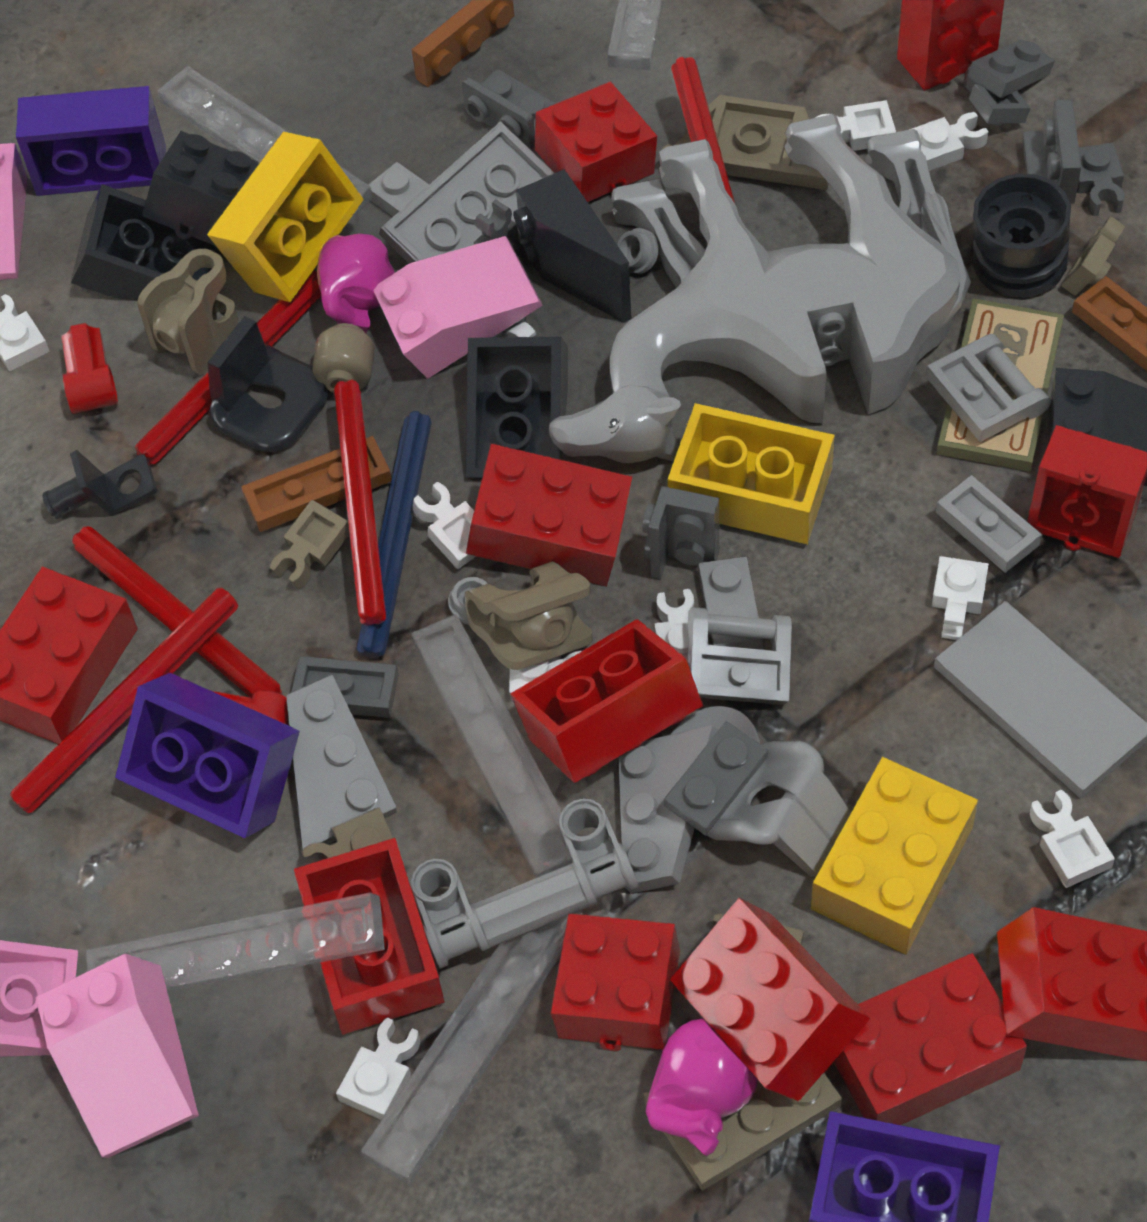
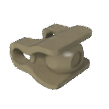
[137,249,238,375]
[465,562,593,670]

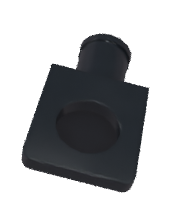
[42,450,157,519]

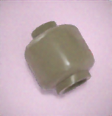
[312,323,375,393]

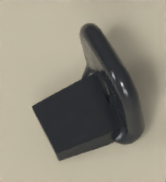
[207,316,329,452]

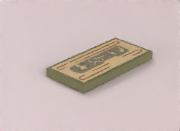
[937,298,1064,472]

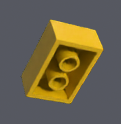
[207,132,364,302]
[667,403,835,545]
[811,757,978,955]

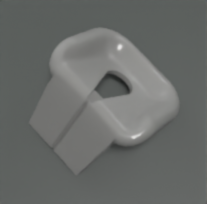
[707,741,851,877]

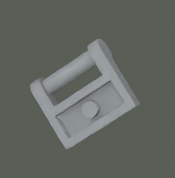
[926,334,1051,442]
[687,607,792,705]

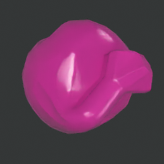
[317,233,395,333]
[646,1018,758,1156]

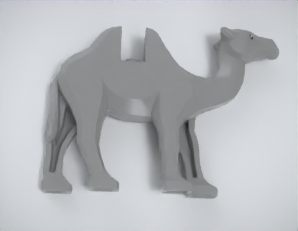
[549,114,971,463]

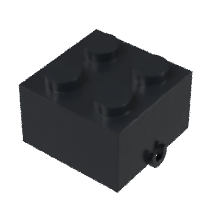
[142,131,258,246]

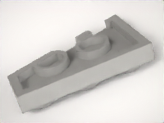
[286,675,397,848]
[619,725,718,894]

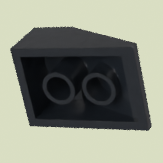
[513,169,632,323]
[70,184,223,299]
[466,337,568,479]
[1047,368,1147,486]

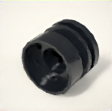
[973,173,1071,298]

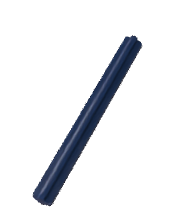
[357,411,432,660]

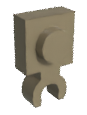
[1061,216,1125,296]
[270,500,350,589]
[301,807,393,858]

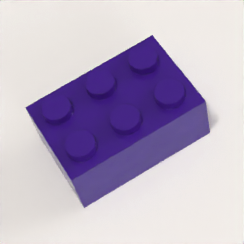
[16,86,166,196]
[115,673,300,838]
[809,1111,1000,1222]

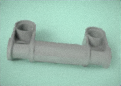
[411,798,639,969]

